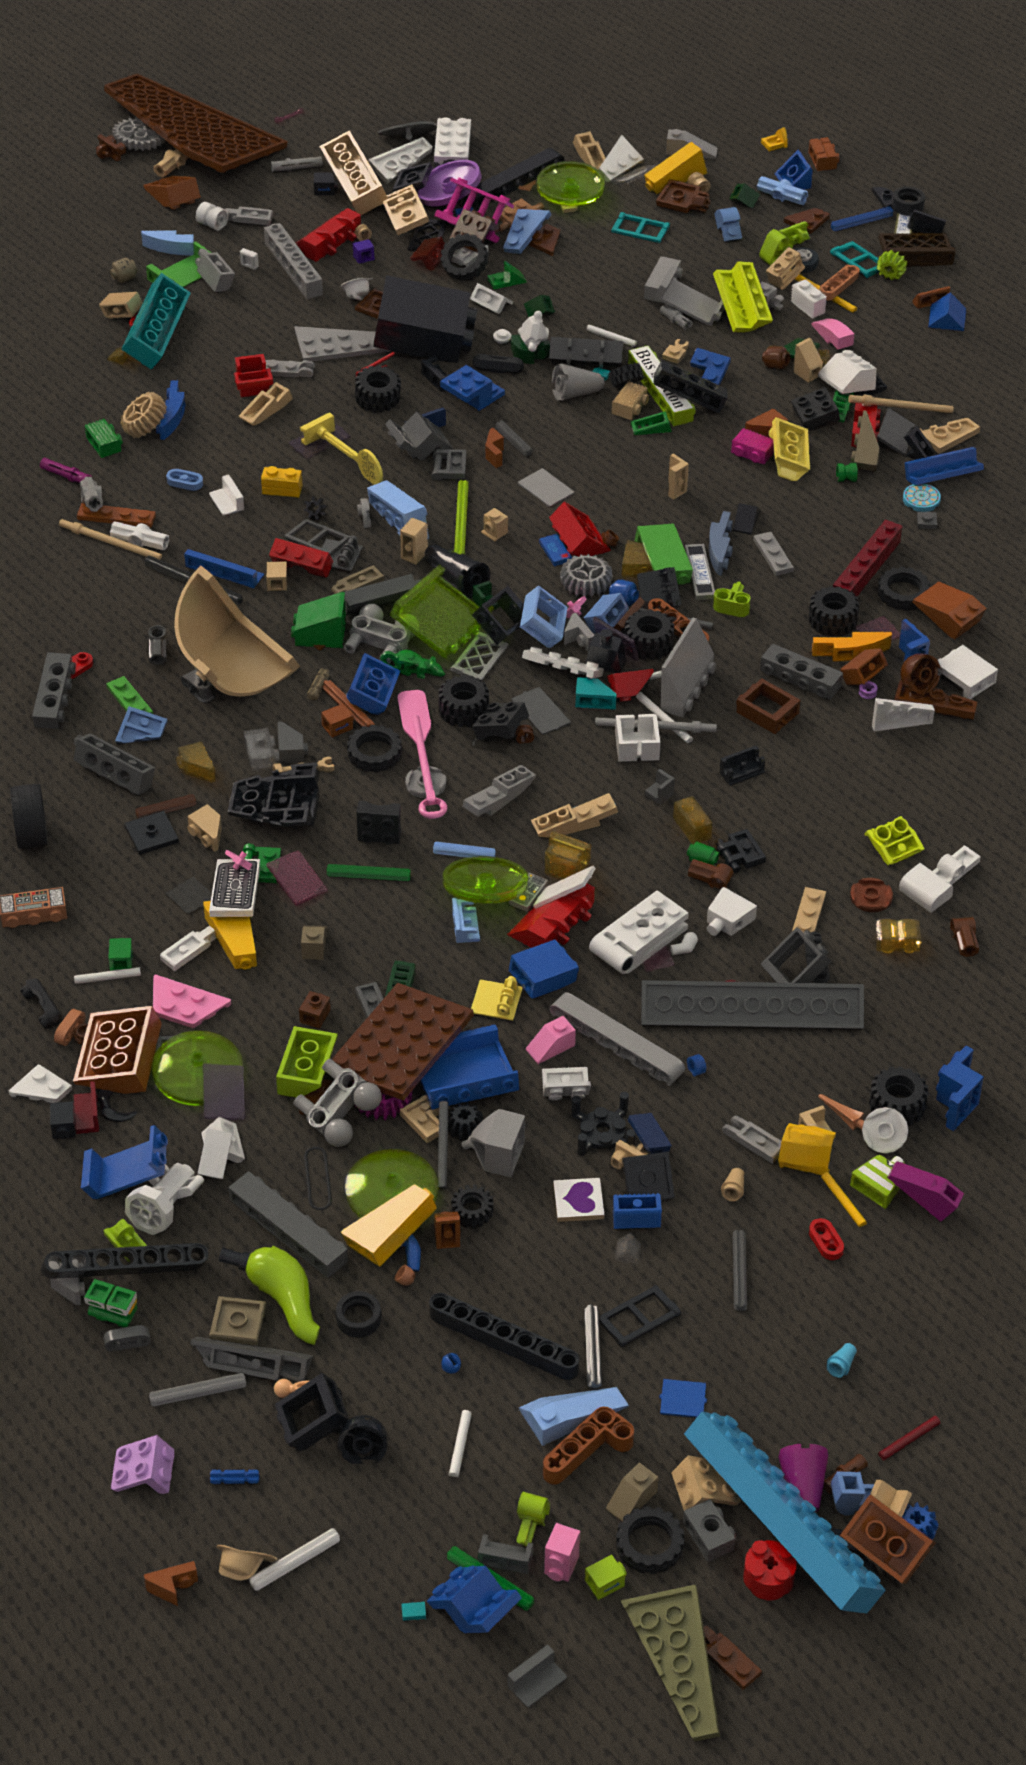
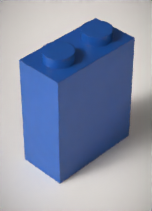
[509,940,579,999]

